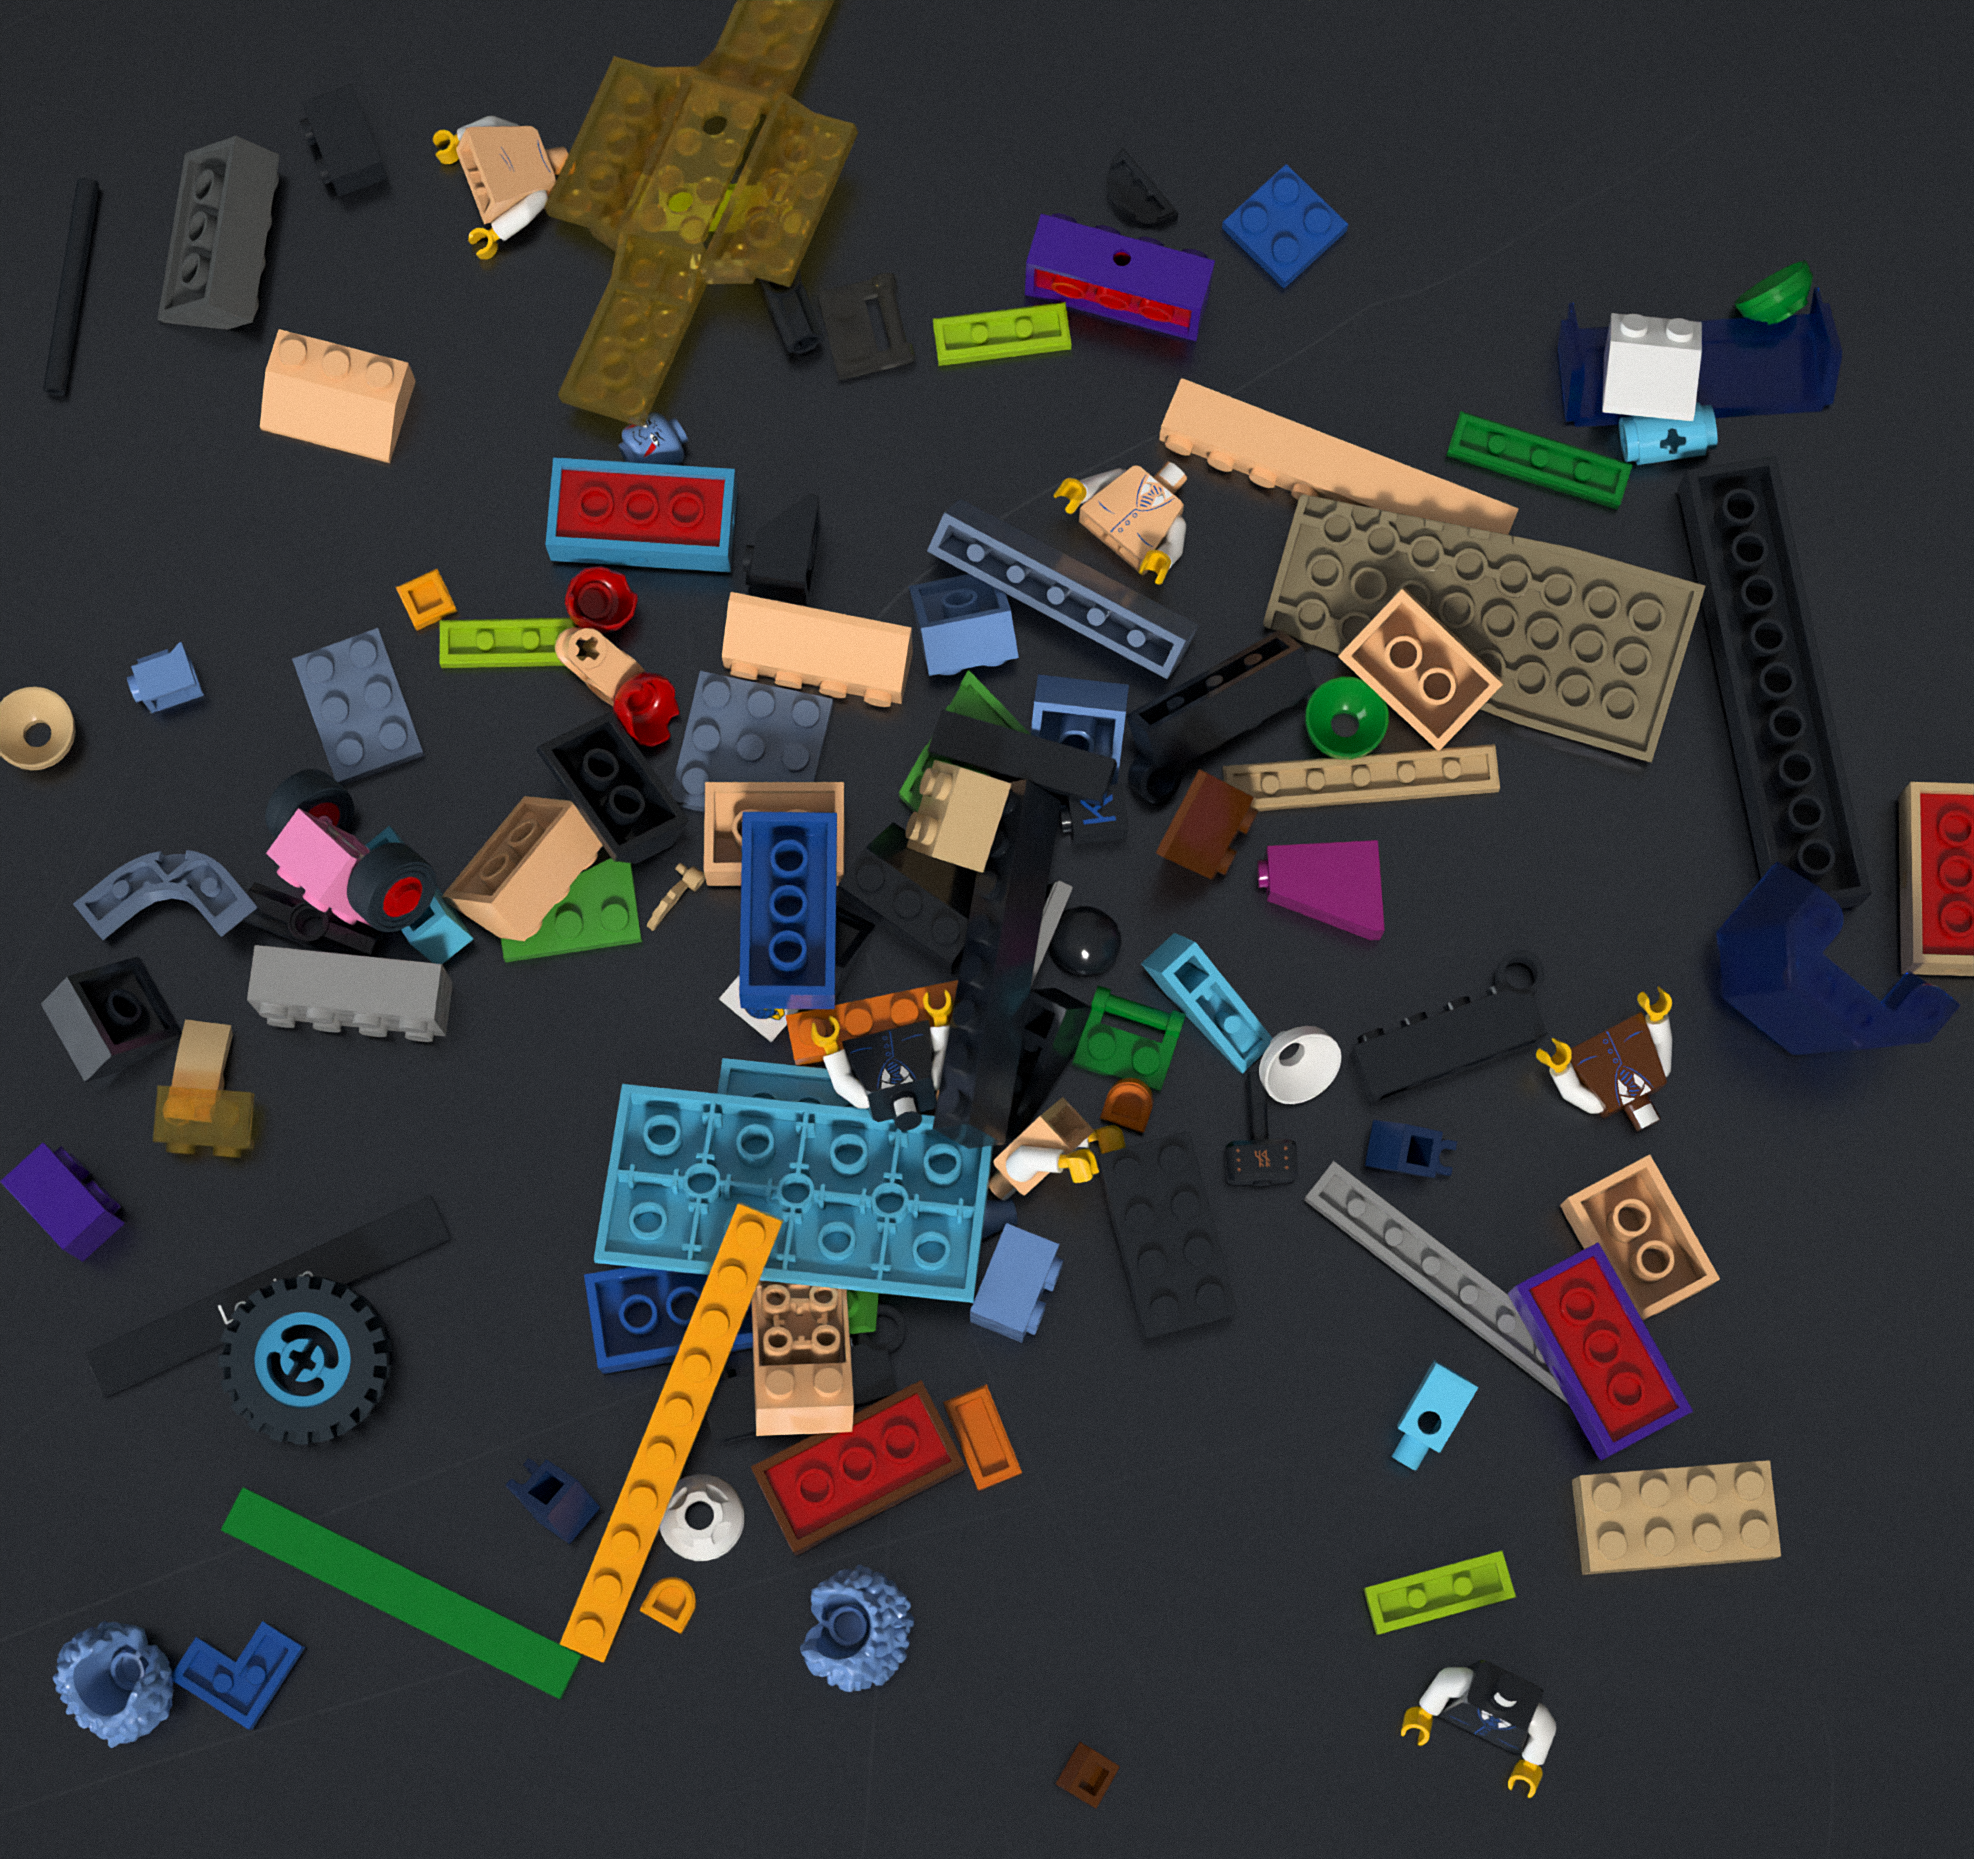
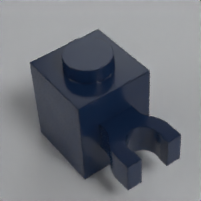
[1365,1120,1457,1178]
[505,1458,600,1544]

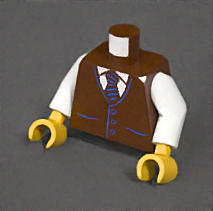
[1536,986,1673,1132]

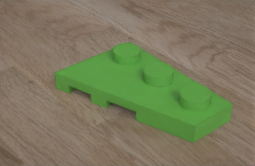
[501,858,642,962]

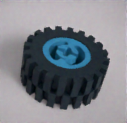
[218,1276,392,1444]

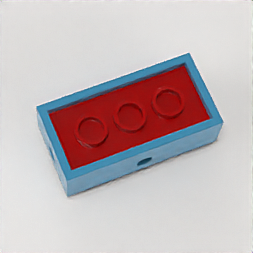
[545,457,738,572]

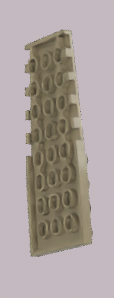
[1263,495,1705,763]

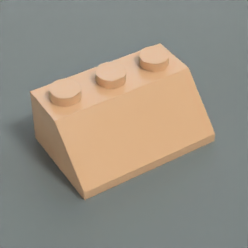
[260,329,416,463]
[704,782,845,886]
[441,796,603,941]

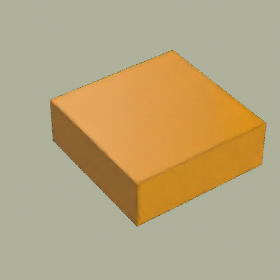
[396,569,458,631]

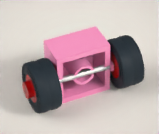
[265,769,437,932]

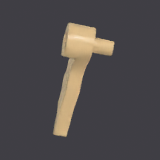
[647,863,705,931]

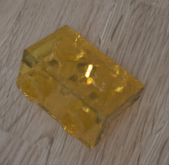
[153,1086,255,1158]

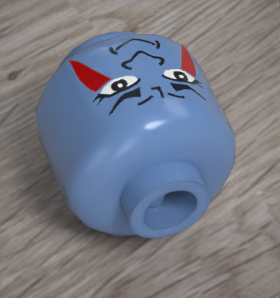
[618,412,688,465]

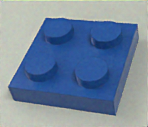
[1222,164,1349,288]

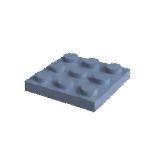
[670,671,834,812]

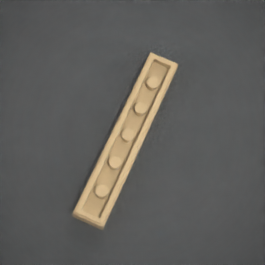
[1222,744,1500,812]

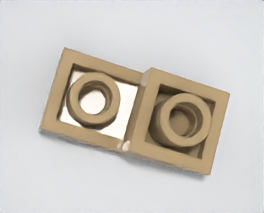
[168,1019,233,1123]

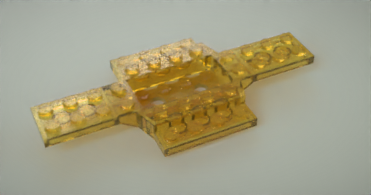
[544,0,858,427]

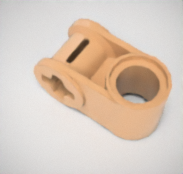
[555,627,645,706]

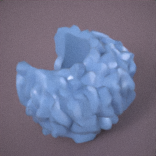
[800,1565,914,1692]
[53,1621,174,1748]

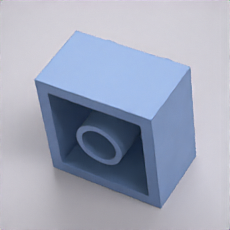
[970,1223,1064,1343]

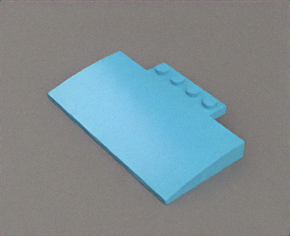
[594,1058,993,1303]

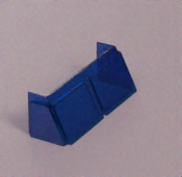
[1558,287,1843,427]

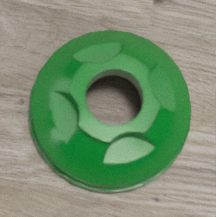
[1734,260,1813,325]
[1305,677,1389,760]

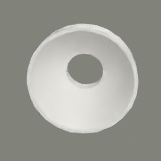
[1259,1026,1341,1104]
[660,1474,745,1561]

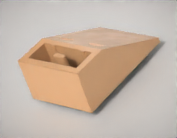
[751,1281,854,1436]

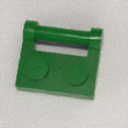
[1072,985,1186,1094]

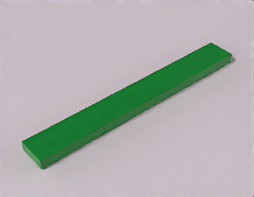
[221,1487,582,1699]

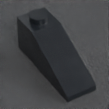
[1007,988,1093,1136]

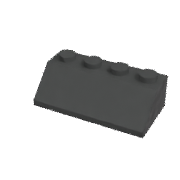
[157,136,280,330]

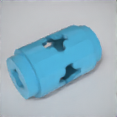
[1619,402,1717,465]

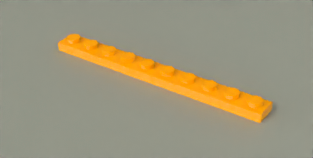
[560,1202,784,1663]

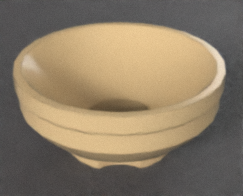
[0,687,76,770]

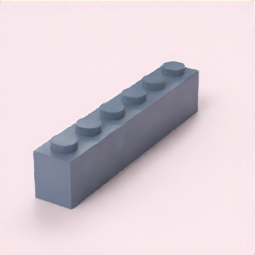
[927,498,1199,679]

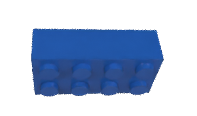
[739,812,837,1009]
[584,1267,761,1374]

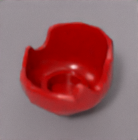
[565,566,638,634]
[613,672,680,747]

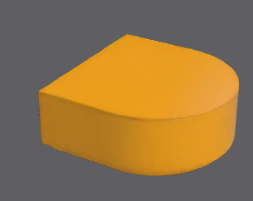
[639,1577,697,1634]

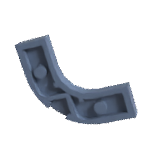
[73,850,258,940]

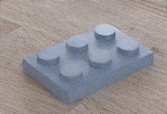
[292,628,425,786]

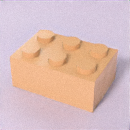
[1338,587,1504,751]
[1560,1155,1720,1322]

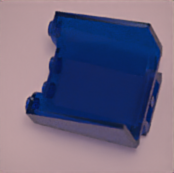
[1716,861,1961,1055]

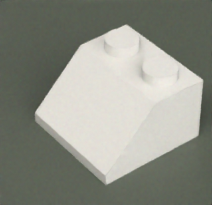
[1602,313,1702,421]

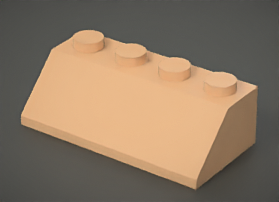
[722,592,913,707]

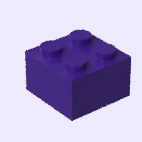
[0,1143,125,1262]

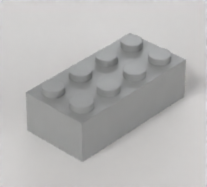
[247,945,453,1042]

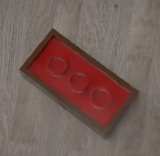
[751,1380,965,1556]

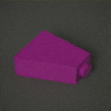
[1257,840,1385,940]

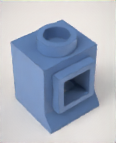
[127,642,203,713]

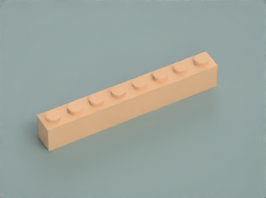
[1159,378,1519,535]

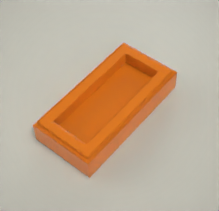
[943,1384,1022,1491]

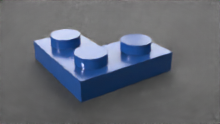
[171,1621,305,1730]

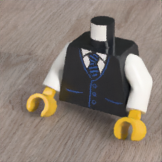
[811,989,954,1131]
[1401,1660,1556,1798]

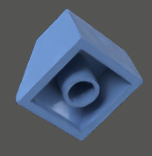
[909,574,1019,676]
[1031,674,1129,785]

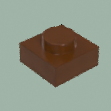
[1056,1742,1120,1808]

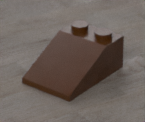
[1156,769,1259,879]

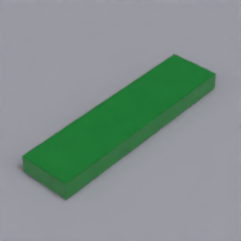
[1446,411,1633,510]

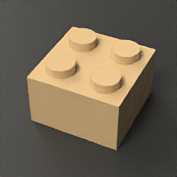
[906,760,1011,873]

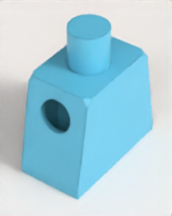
[1392,1359,1478,1471]

